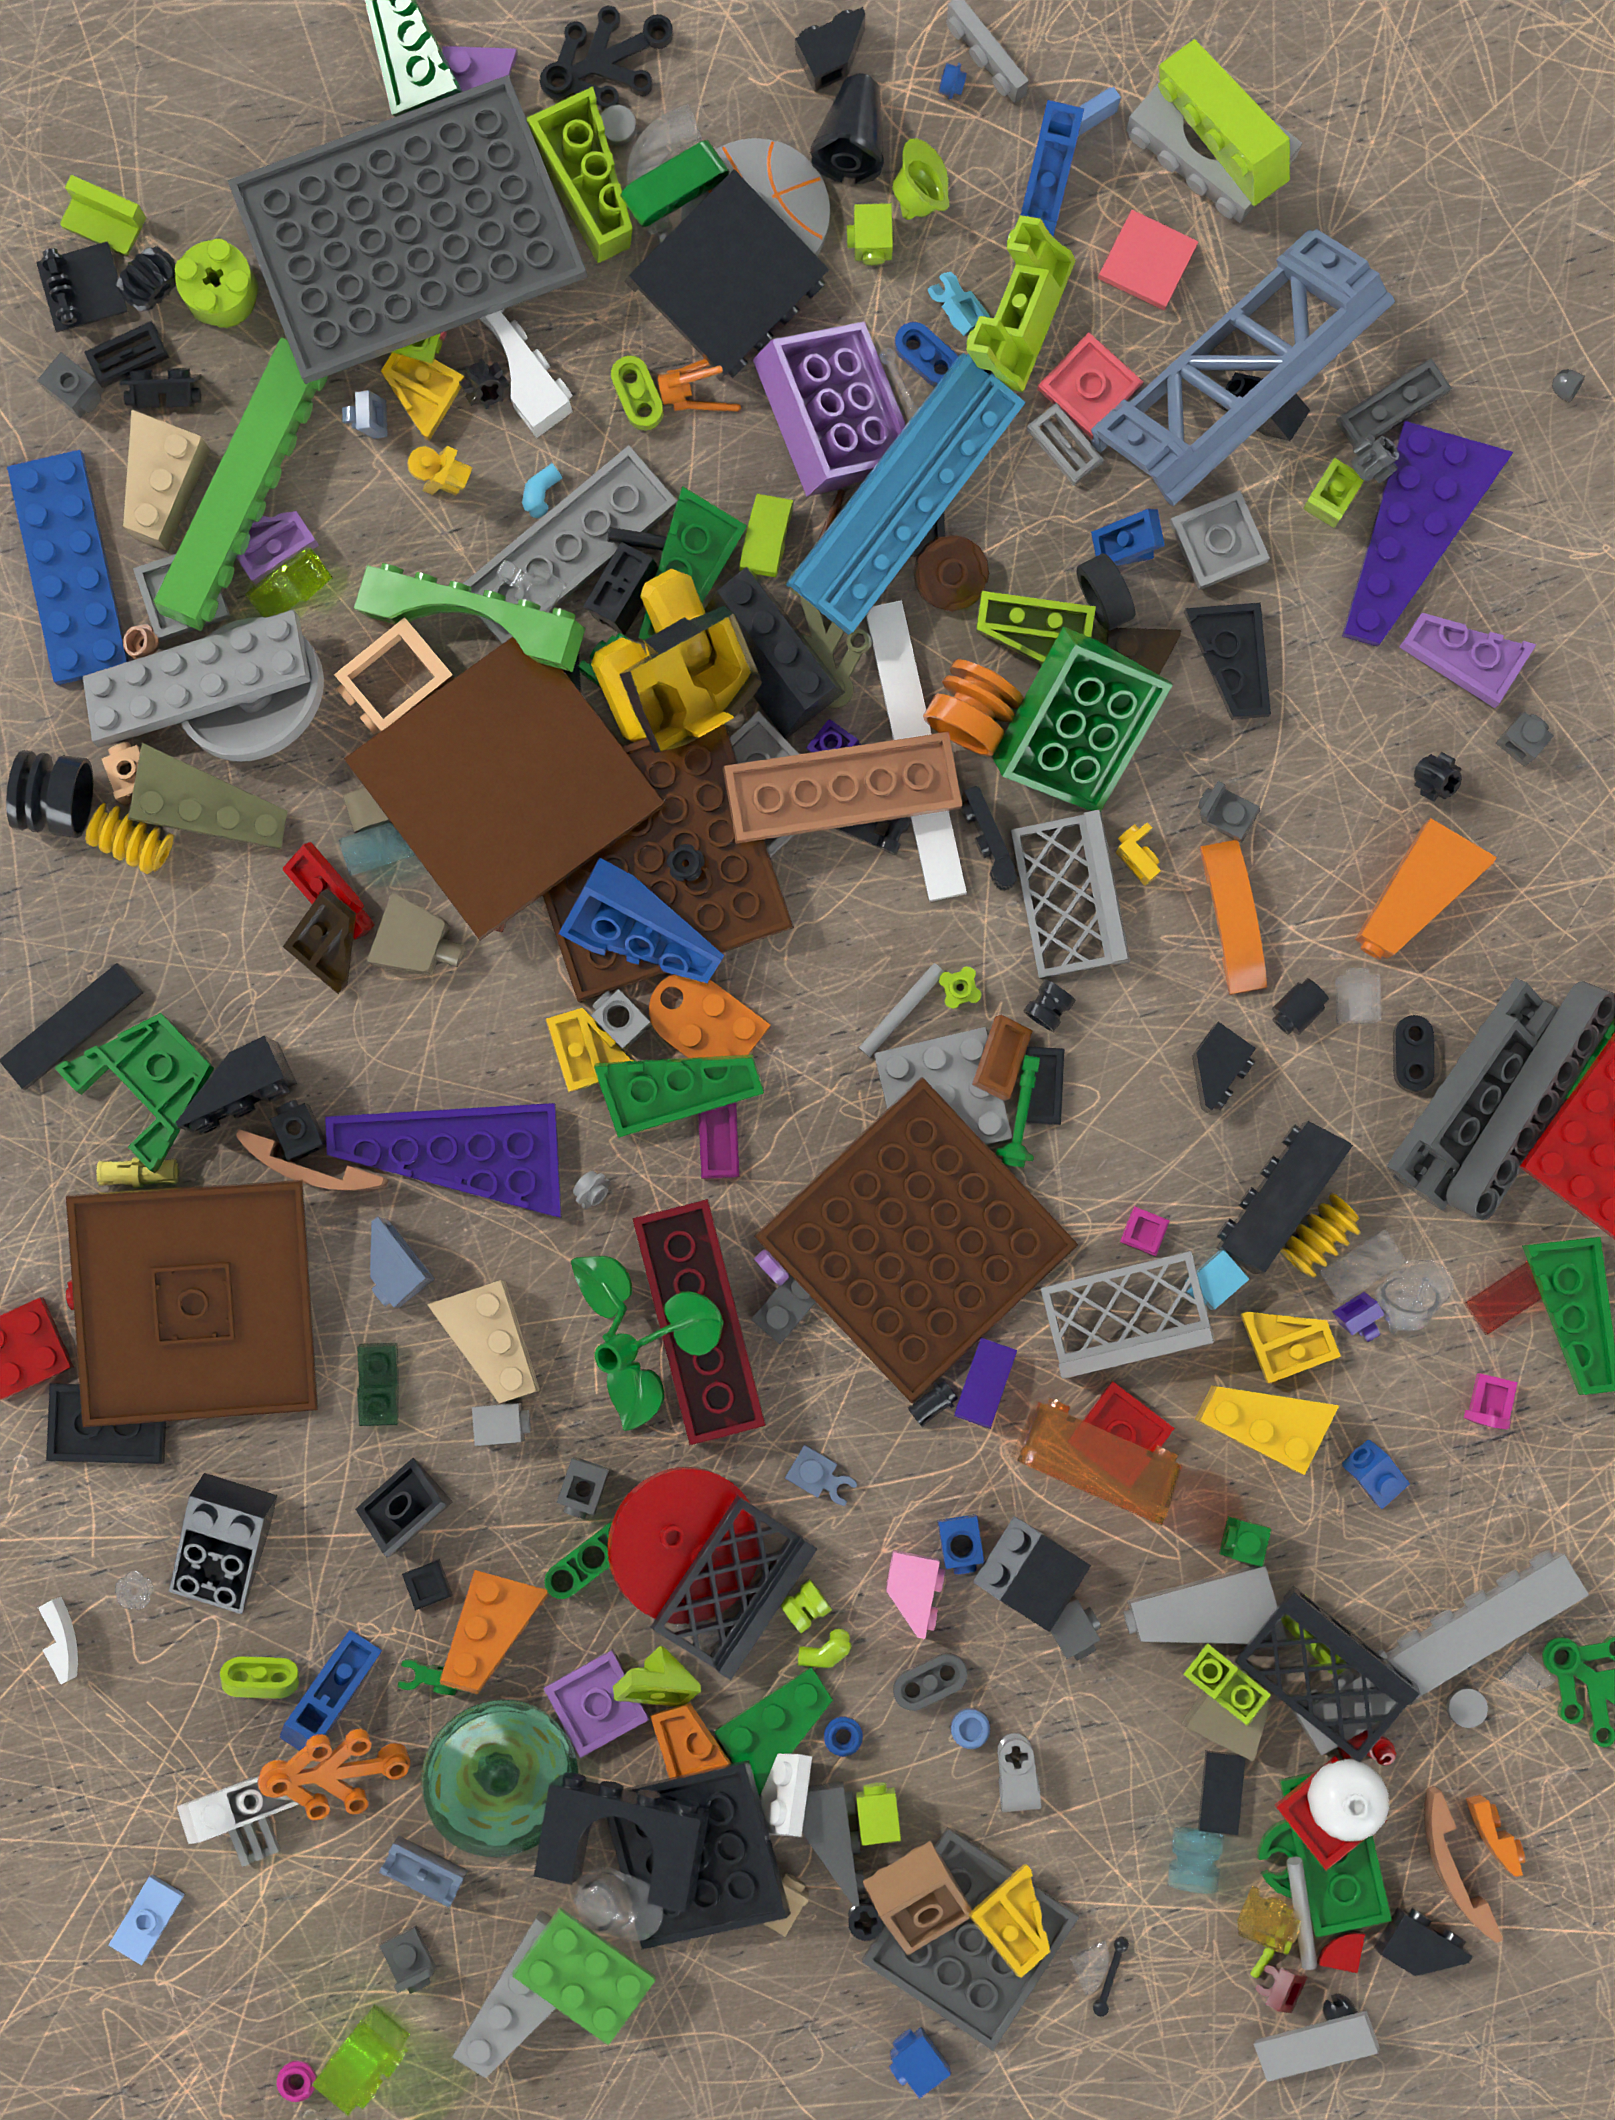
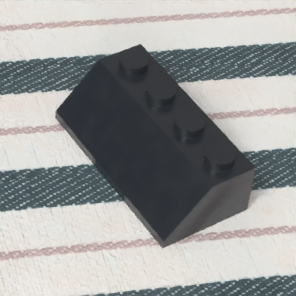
[704,567,845,739]
[1216,1121,1353,1274]

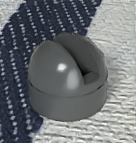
[1552,369,1585,403]

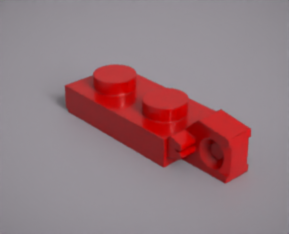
[282,842,375,940]

